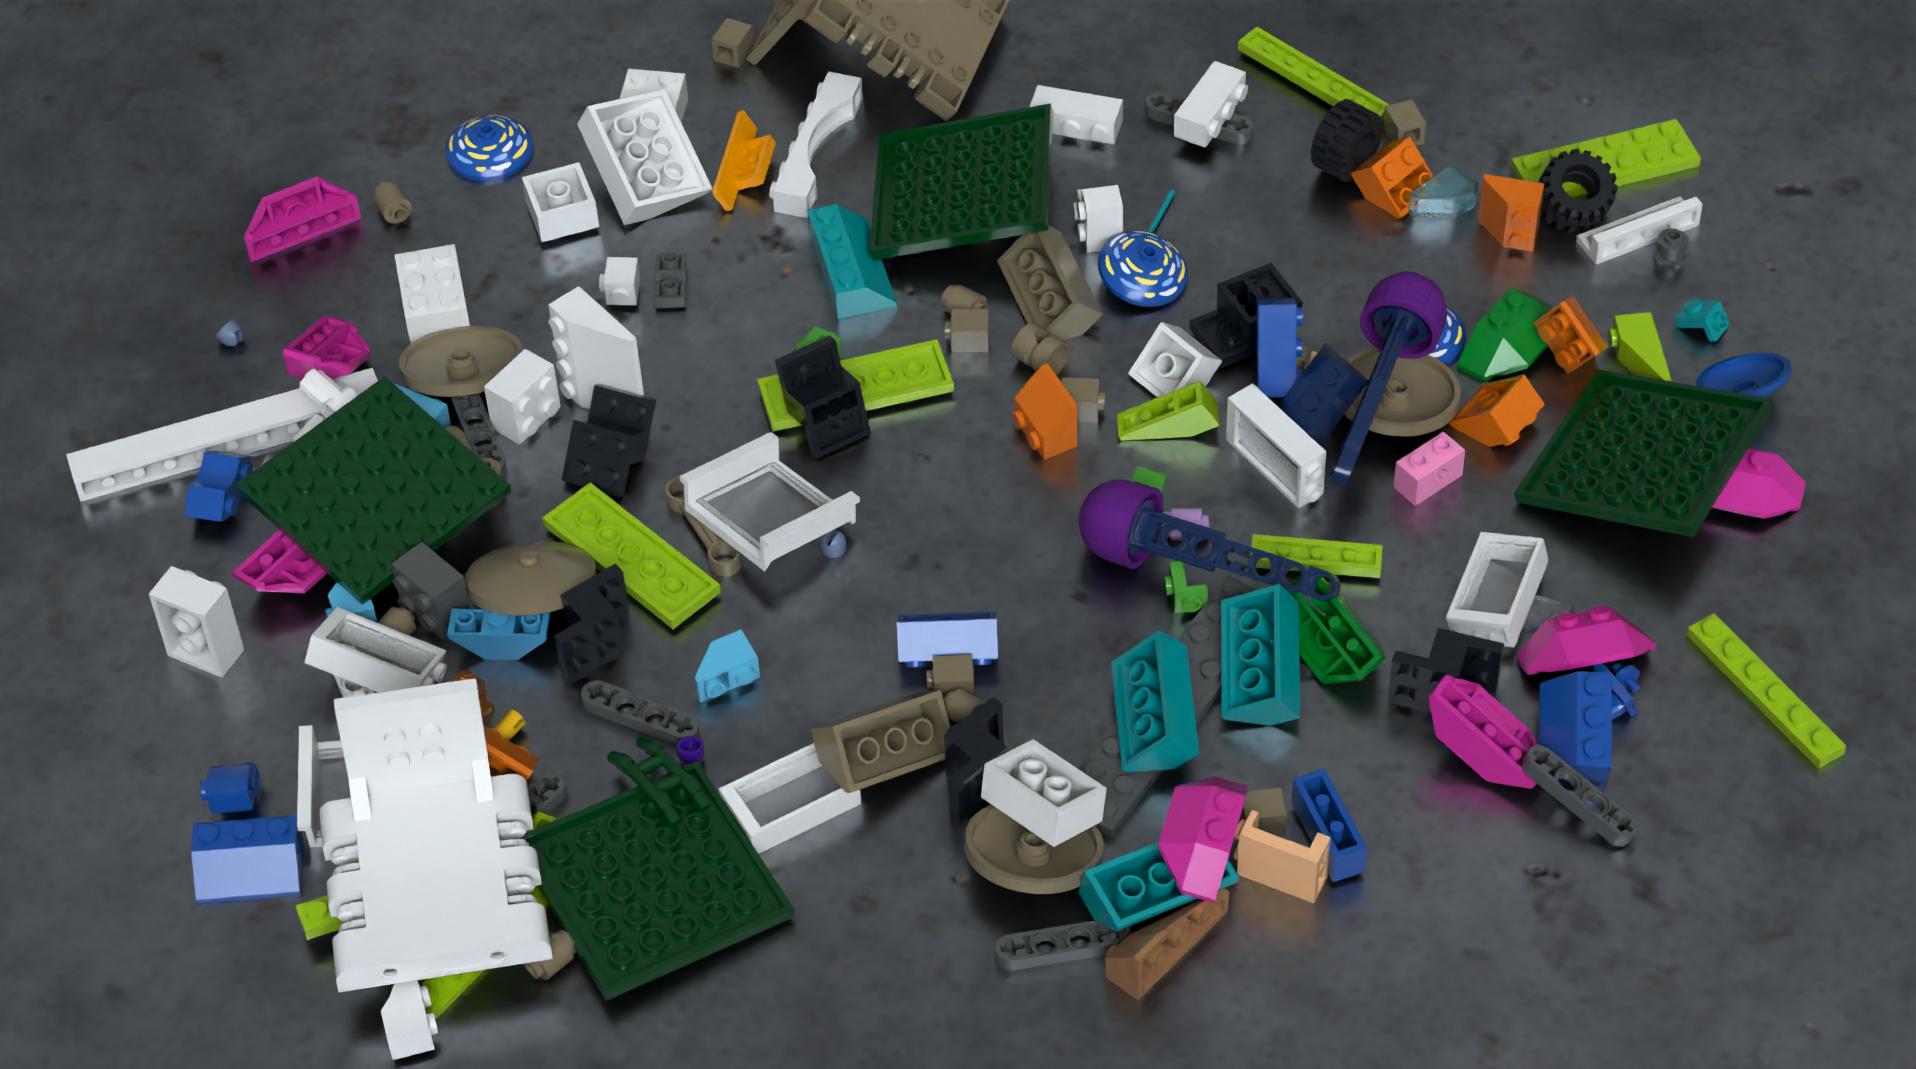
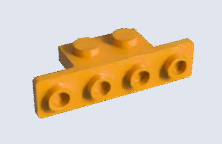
[712,110,776,211]

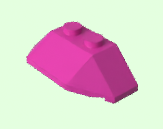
[244,176,361,262]
[283,315,371,381]
[1712,449,1806,519]
[232,530,327,593]
[1517,606,1656,675]
[1428,674,1542,789]
[1157,776,1248,903]

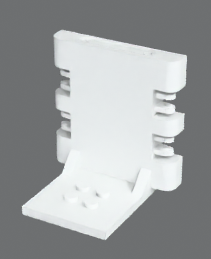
[319,678,553,993]

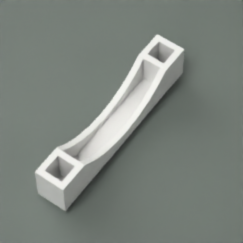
[769,72,863,218]
[381,980,438,1060]

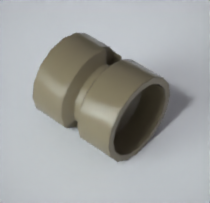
[1011,322,1070,375]

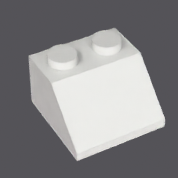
[1128,322,1222,398]

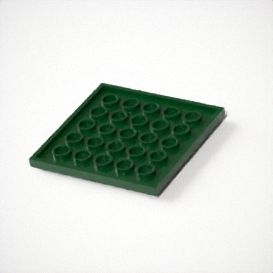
[869,103,1053,260]
[1514,369,1774,537]
[236,376,511,605]
[514,761,794,1001]

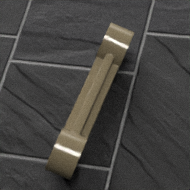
[665,476,742,577]

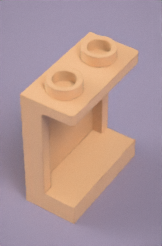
[1234,810,1331,903]

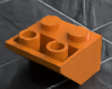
[1350,136,1440,219]
[1533,296,1609,374]

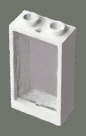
[1226,383,1326,508]
[1446,532,1549,647]
[305,607,447,692]
[719,743,861,854]

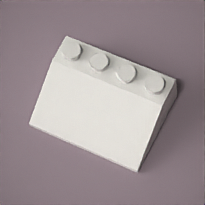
[577,89,713,225]
[548,286,644,409]

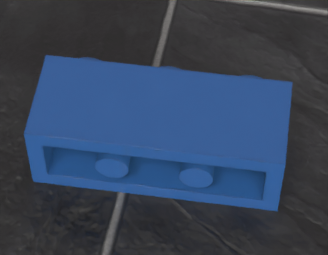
[1257,298,1302,398]
[1291,769,1367,882]

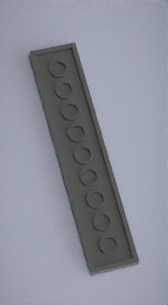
[1078,576,1257,838]

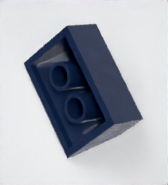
[1278,343,1369,446]

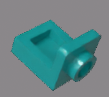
[1674,298,1729,342]

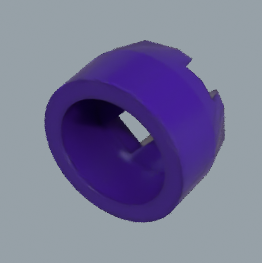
[677,736,704,765]

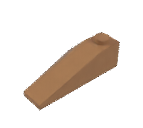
[1105,888,1229,1001]

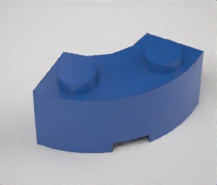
[185,451,253,522]
[200,762,260,814]

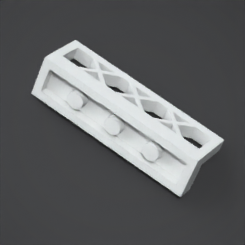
[1576,196,1703,265]

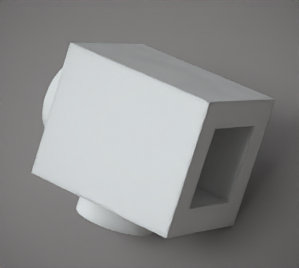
[599,257,640,305]

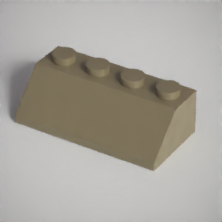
[997,226,1103,340]
[810,690,951,793]

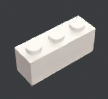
[1174,61,1248,148]
[1029,85,1123,144]

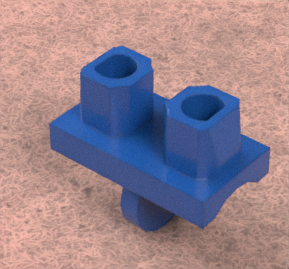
[1590,663,1640,720]

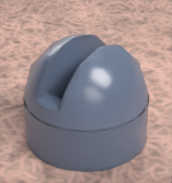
[216,320,243,347]
[820,529,847,558]

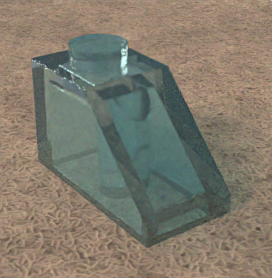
[1409,164,1478,219]

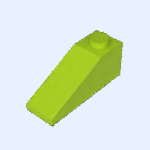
[1608,312,1672,382]
[1117,381,1220,441]

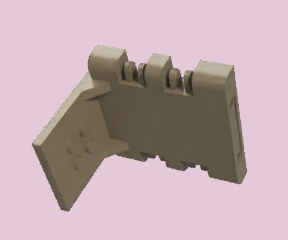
[746,0,1009,121]

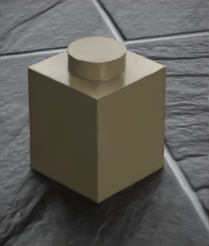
[711,18,754,68]
[1383,99,1426,146]
[945,308,989,352]
[1061,377,1105,423]
[926,654,974,700]
[1238,787,1287,836]

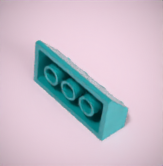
[807,204,897,319]
[1221,584,1301,726]
[1111,630,1199,772]
[1078,842,1240,931]

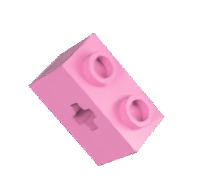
[1394,432,1465,506]

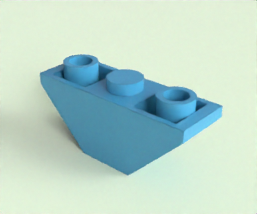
[447,608,550,660]

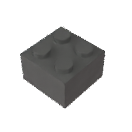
[391,542,471,640]

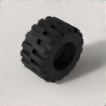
[1310,99,1383,182]
[1538,149,1618,233]

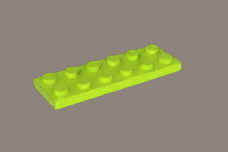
[1511,119,1701,198]
[757,339,954,432]
[542,482,721,629]

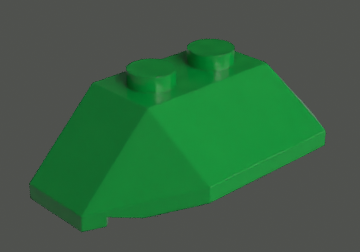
[1457,288,1553,381]
[1287,574,1386,684]

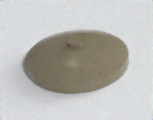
[399,326,523,397]
[1344,348,1461,436]
[465,541,597,615]
[964,804,1104,894]

